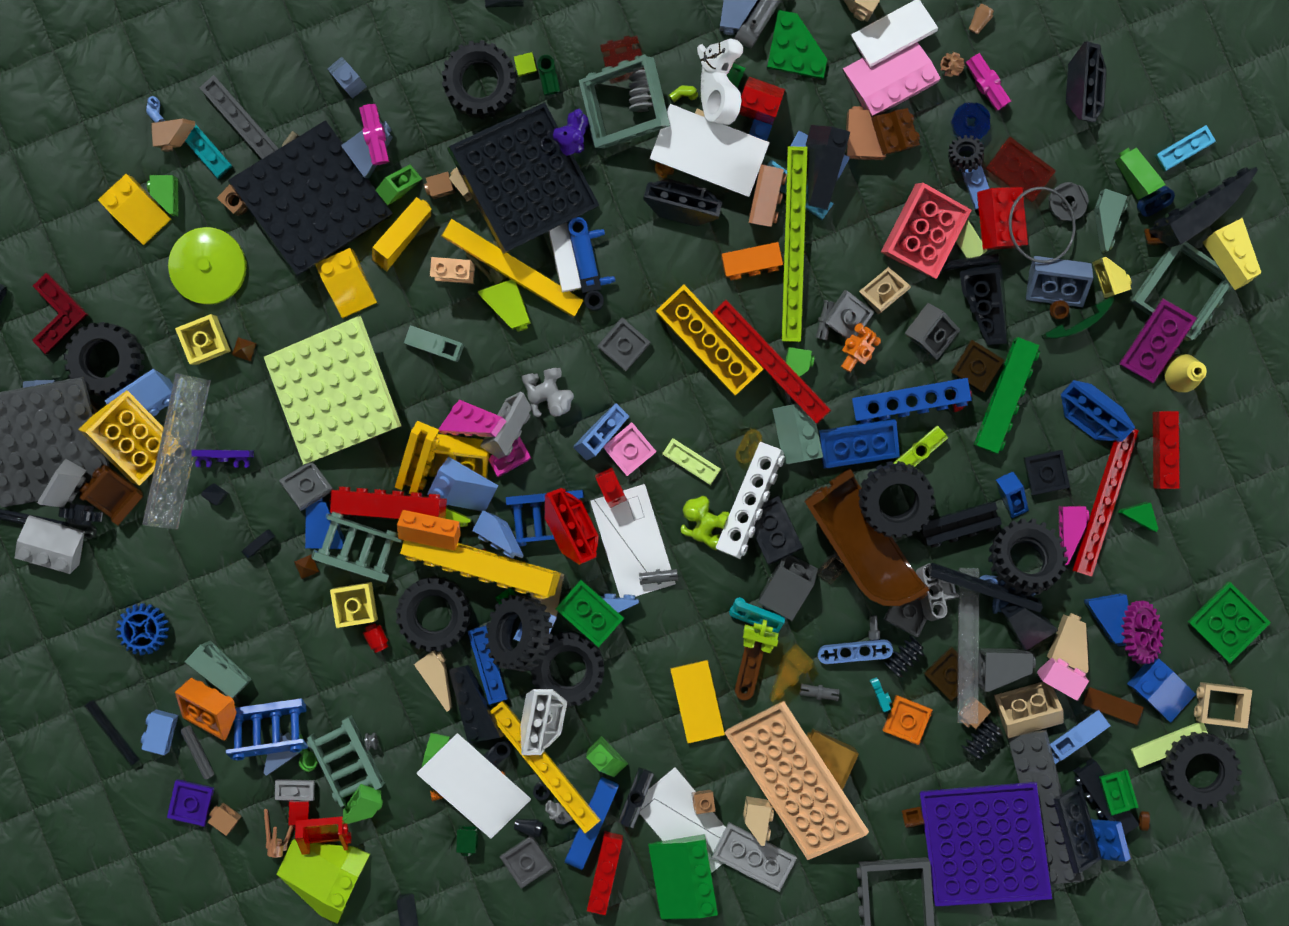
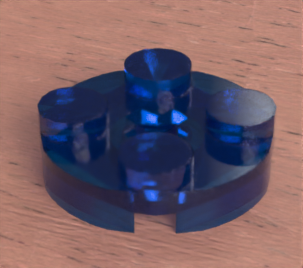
[951,102,991,140]

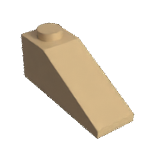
[414,650,452,711]

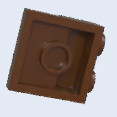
[871,108,920,155]

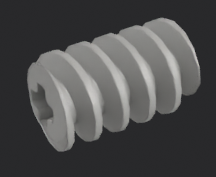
[629,70,653,112]

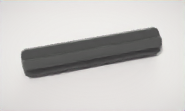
[181,725,214,779]

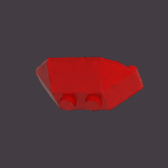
[545,488,599,565]

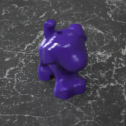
[553,109,590,156]

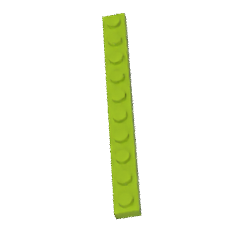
[782,146,807,342]

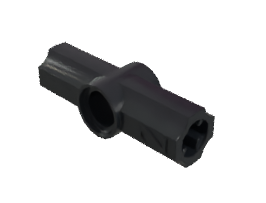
[618,767,654,828]

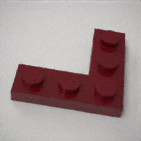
[32,273,89,354]

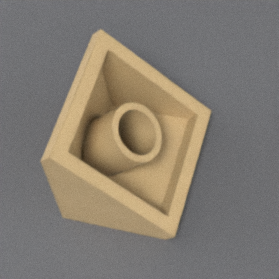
[859,267,911,314]

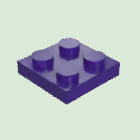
[167,779,214,826]

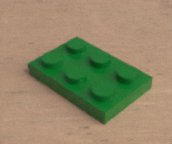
[555,580,624,647]

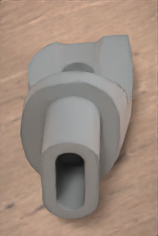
[545,800,573,824]

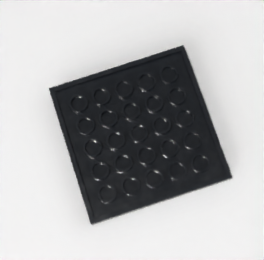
[447,102,599,254]
[228,120,393,277]

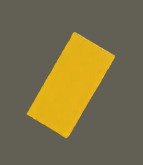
[670,660,725,743]

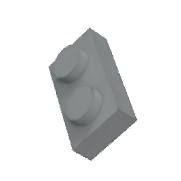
[275,779,315,801]

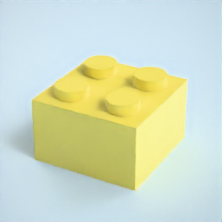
[175,314,231,365]
[330,582,378,628]

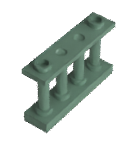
[311,512,401,583]
[307,715,385,807]

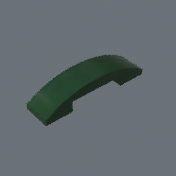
[1041,296,1115,339]

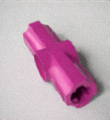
[965,53,1011,111]
[359,104,390,165]

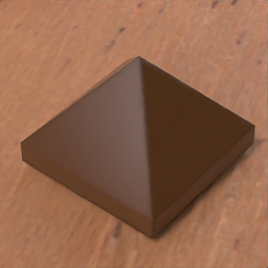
[1144,229,1165,246]
[232,337,257,361]
[294,554,320,579]
[902,807,924,828]

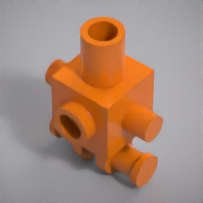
[841,323,881,373]

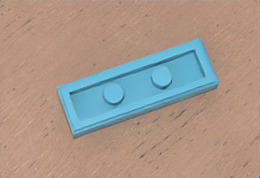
[1155,125,1216,172]

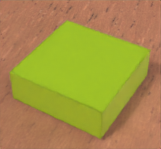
[514,52,537,77]

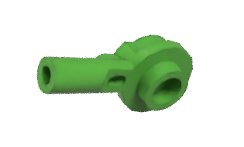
[299,734,318,772]

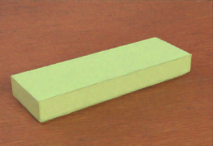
[663,438,721,485]

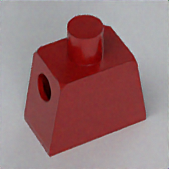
[595,467,627,508]

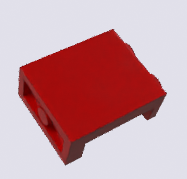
[295,817,351,855]

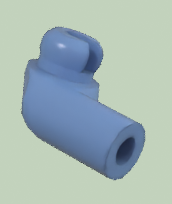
[146,96,165,123]

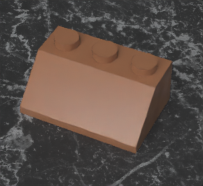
[748,164,787,227]

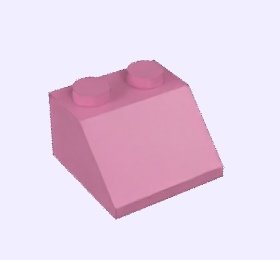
[1037,658,1089,700]

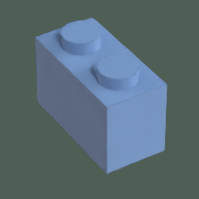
[141,709,179,755]

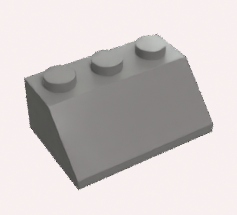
[480,392,532,459]
[14,515,85,574]

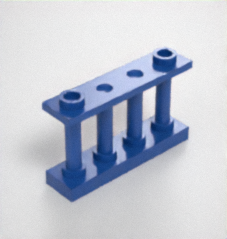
[506,490,584,546]
[226,699,308,761]

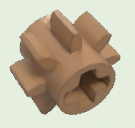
[941,52,964,77]

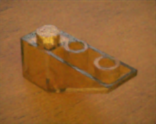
[769,643,814,702]

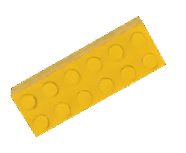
[656,285,763,396]

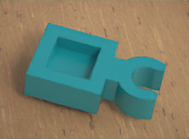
[870,677,892,712]

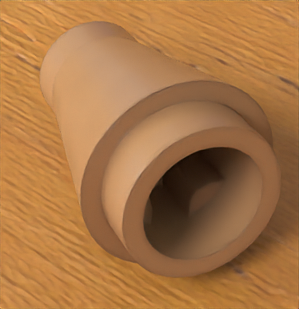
[969,4,994,35]

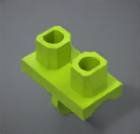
[743,619,778,653]

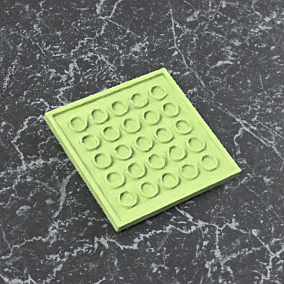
[264,316,401,465]

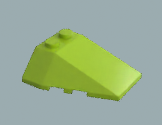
[277,839,370,924]

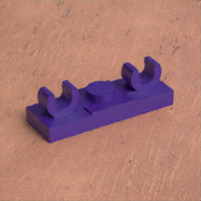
[191,450,254,468]

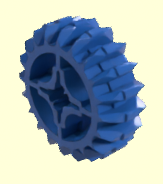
[116,603,170,655]

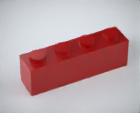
[1153,411,1179,489]
[587,831,623,915]

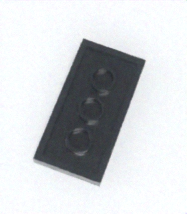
[1053,785,1102,874]

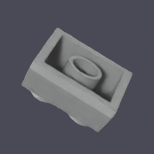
[37,459,86,508]

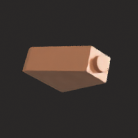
[845,106,886,160]

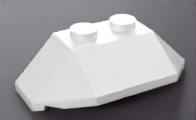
[520,689,567,755]

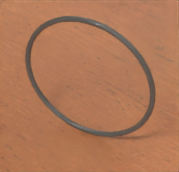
[1009,187,1076,263]

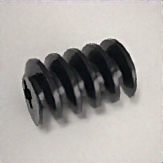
[884,635,925,678]
[961,717,1003,760]

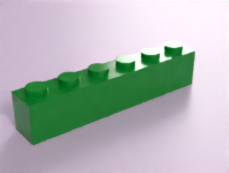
[973,337,1040,454]

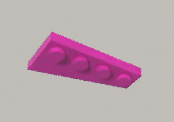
[439,400,506,437]

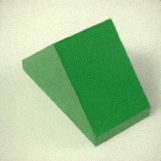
[1118,502,1158,532]

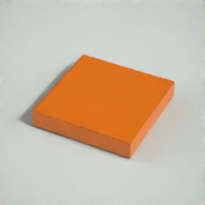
[882,695,933,745]

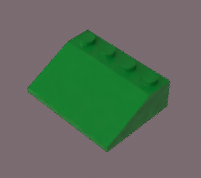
[648,834,718,919]

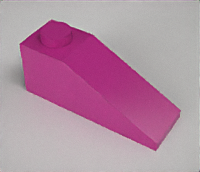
[1059,506,1089,565]

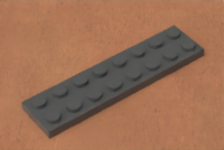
[1008,730,1084,884]

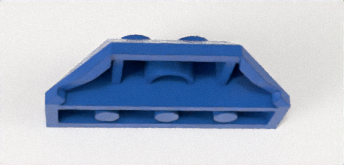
[1061,380,1135,442]

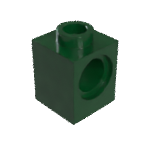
[456,825,478,856]

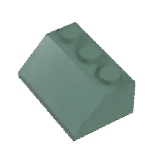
[772,404,823,465]

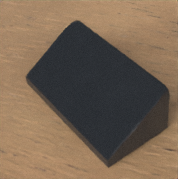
[397,893,418,926]

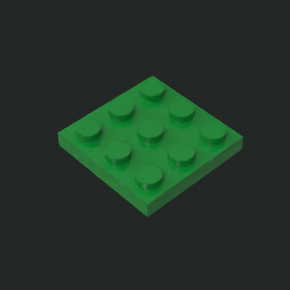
[1188,582,1271,663]

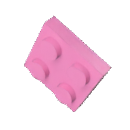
[603,423,656,476]

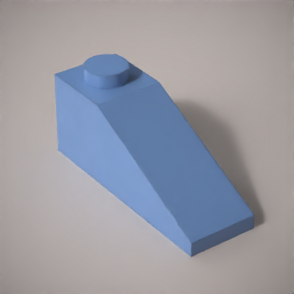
[573,403,629,461]

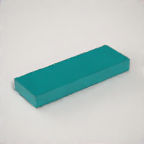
[185,123,233,179]

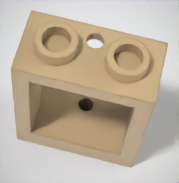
[1194,682,1252,728]

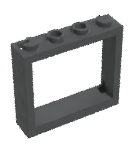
[856,857,934,926]

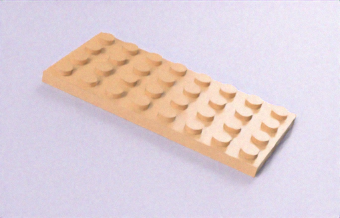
[724,701,869,860]

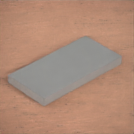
[711,822,797,892]

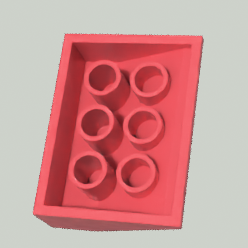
[881,183,972,279]

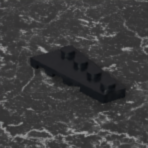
[449,665,504,743]

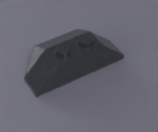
[1066,41,1106,123]
[643,179,722,227]

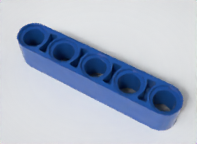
[564,777,619,870]

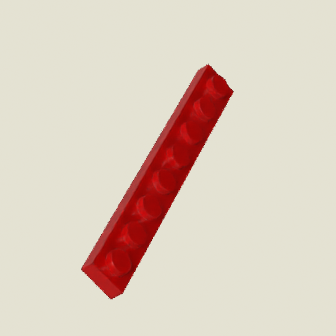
[713,300,831,424]
[1073,429,1139,577]

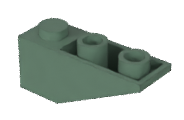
[1094,189,1128,253]
[404,325,464,362]

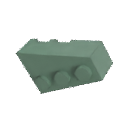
[185,641,252,698]

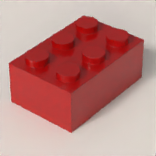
[977,187,1028,250]

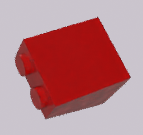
[739,77,785,125]

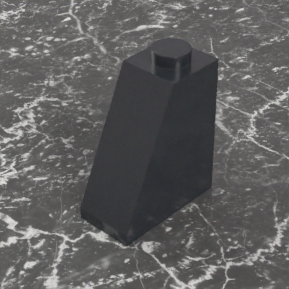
[1000,603,1058,651]

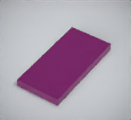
[1120,298,1197,384]

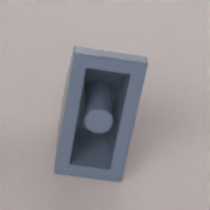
[264,732,300,775]

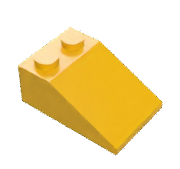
[98,174,172,245]
[316,248,377,318]

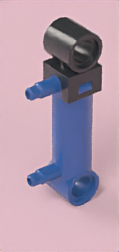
[568,217,615,311]

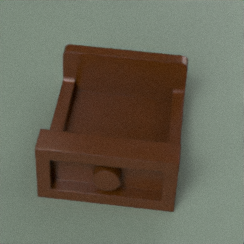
[79,464,143,526]

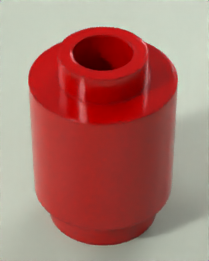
[363,623,388,653]

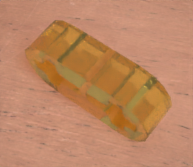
[735,429,762,463]

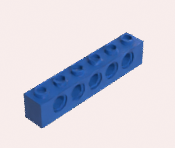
[852,378,972,424]

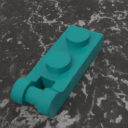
[729,597,786,633]

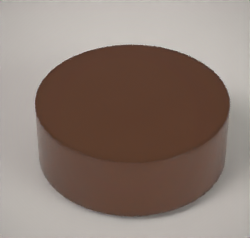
[1139,811,1150,831]

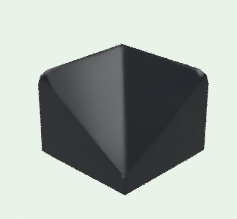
[201,483,229,506]

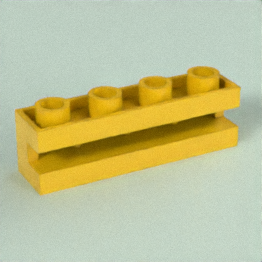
[395,421,440,494]

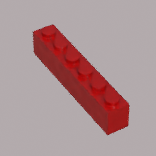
[330,486,447,519]

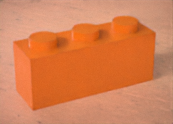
[721,242,783,280]
[397,510,460,551]

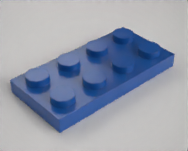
[819,419,900,469]

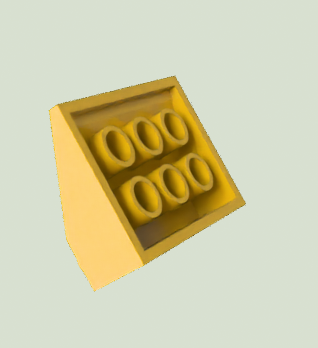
[78,390,180,486]

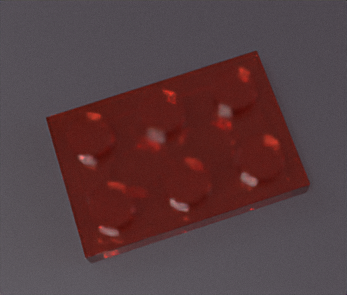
[985,136,1056,203]

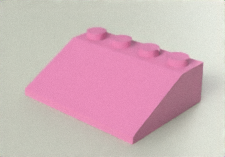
[842,42,941,118]

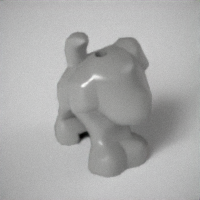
[522,368,574,417]

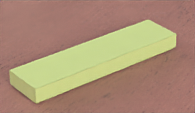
[1130,722,1208,768]

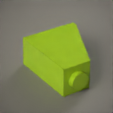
[478,280,531,332]

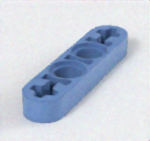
[818,640,893,664]

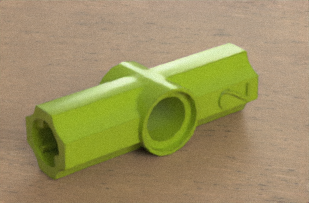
[893,426,948,467]

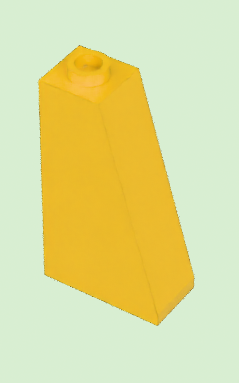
[372,197,432,272]

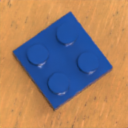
[1091,819,1131,862]

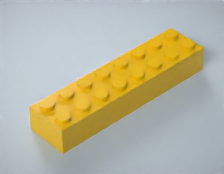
[400,540,561,599]

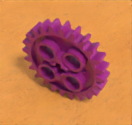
[1121,601,1164,664]

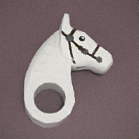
[697,39,743,125]

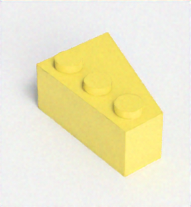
[1202,218,1261,290]

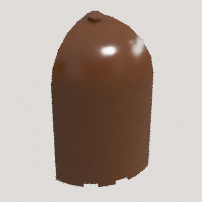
[804,469,930,606]

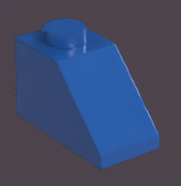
[996,472,1029,518]

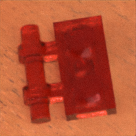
[600,36,644,70]

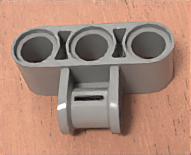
[916,564,959,621]

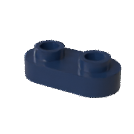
[1137,186,1175,217]

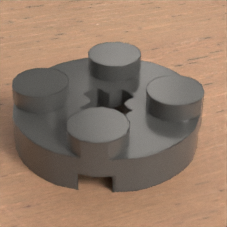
[1048,182,1089,222]

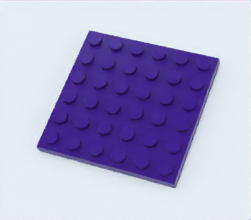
[920,782,1052,906]

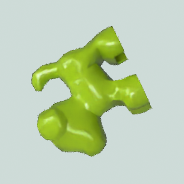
[681,496,730,550]

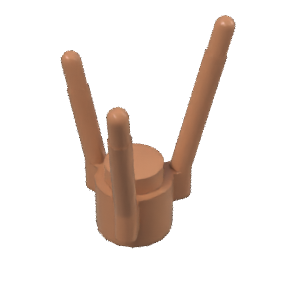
[264,809,293,858]

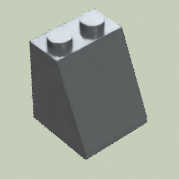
[758,554,818,621]
[978,648,1036,692]

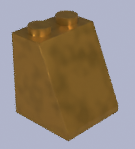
[806,729,859,789]

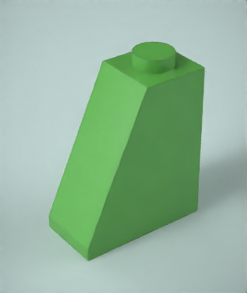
[1115,147,1165,200]
[586,736,628,777]

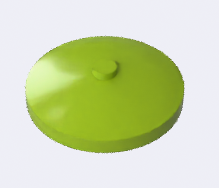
[168,227,246,304]

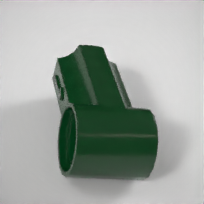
[537,55,560,96]

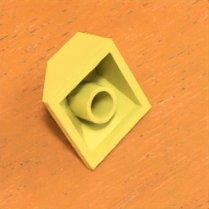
[1092,257,1132,298]

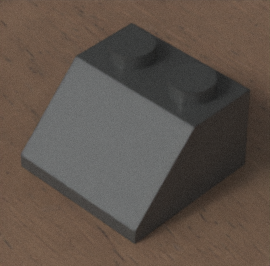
[905,303,960,360]

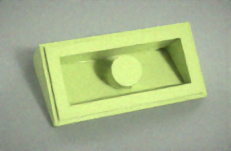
[956,219,988,258]

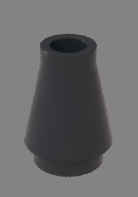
[514,819,543,838]

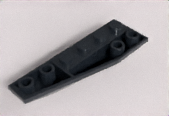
[1149,167,1258,247]

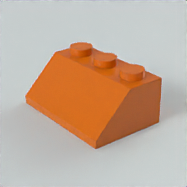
[175,678,237,741]

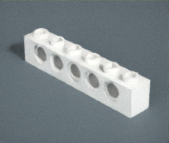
[716,442,785,559]

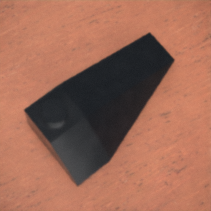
[806,125,850,210]

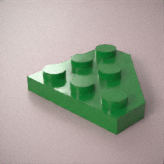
[767,10,827,79]

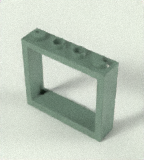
[579,54,670,149]
[1130,242,1232,341]

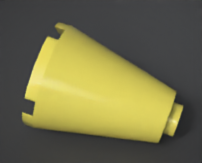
[1164,354,1207,392]

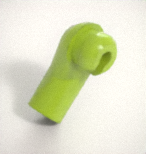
[669,85,698,103]

